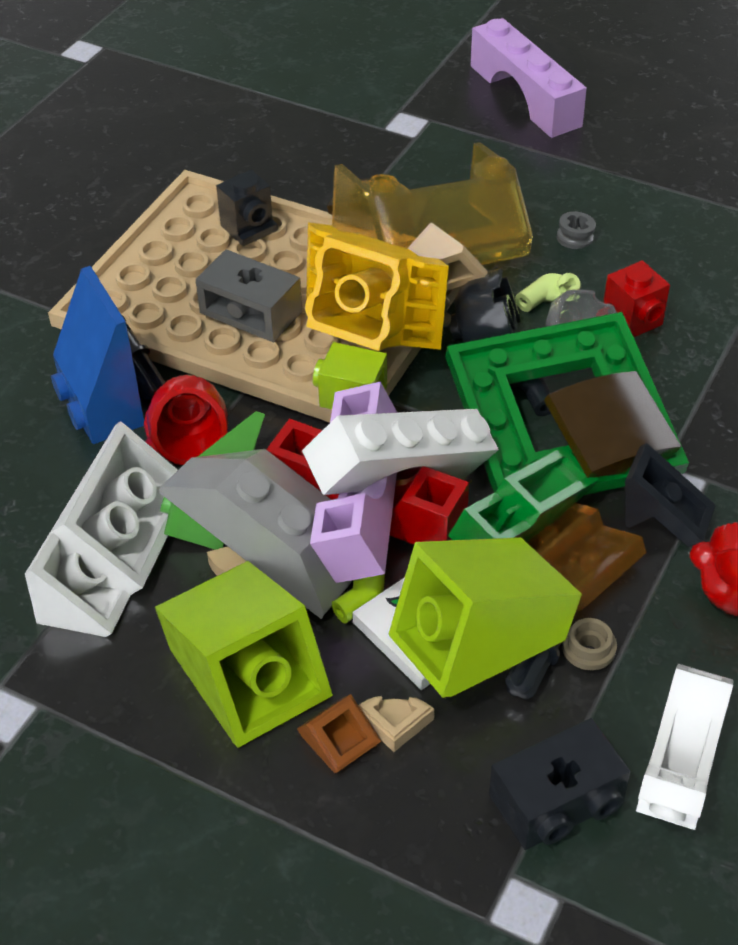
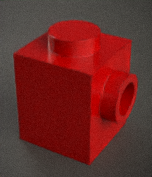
[602,260,670,337]

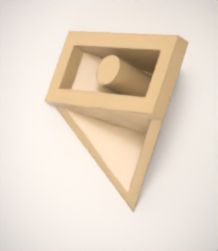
[407,223,487,290]

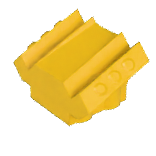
[305,222,449,351]

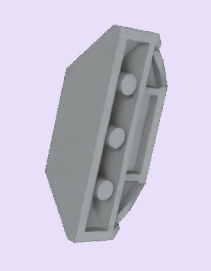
[159,449,351,619]

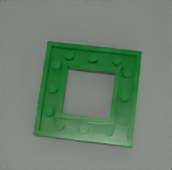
[445,312,689,495]

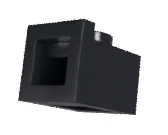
[216,170,278,247]

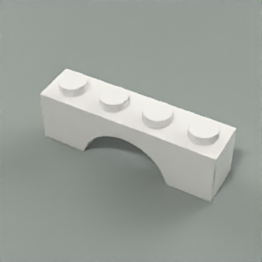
[302,409,499,495]

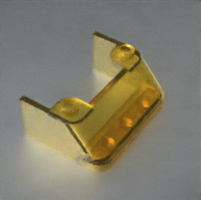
[332,142,533,265]

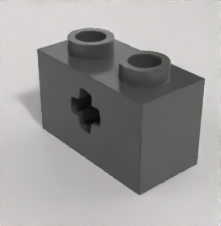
[195,249,302,343]

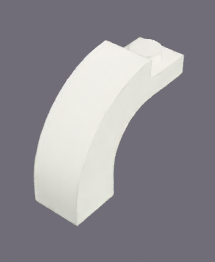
[636,664,733,830]

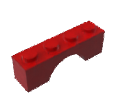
[266,418,469,544]

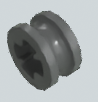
[556,211,596,249]

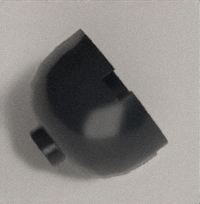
[449,268,521,343]

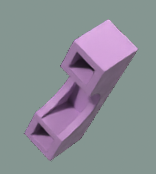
[471,18,587,138]
[310,381,398,583]

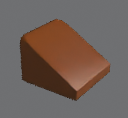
[297,694,381,773]

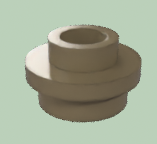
[562,618,617,670]

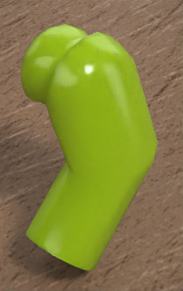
[332,574,385,623]

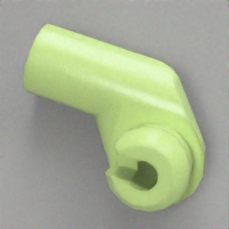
[515,273,581,312]

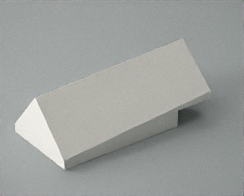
[25,421,178,637]

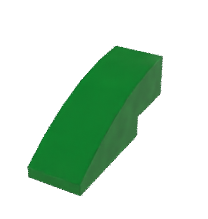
[448,446,599,542]

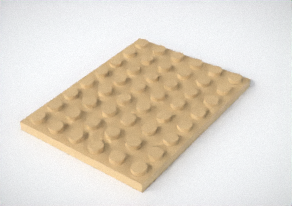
[48,170,476,422]

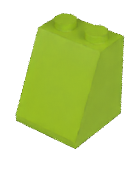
[388,537,582,698]
[155,561,333,748]

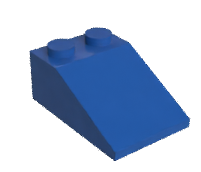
[51,266,144,444]

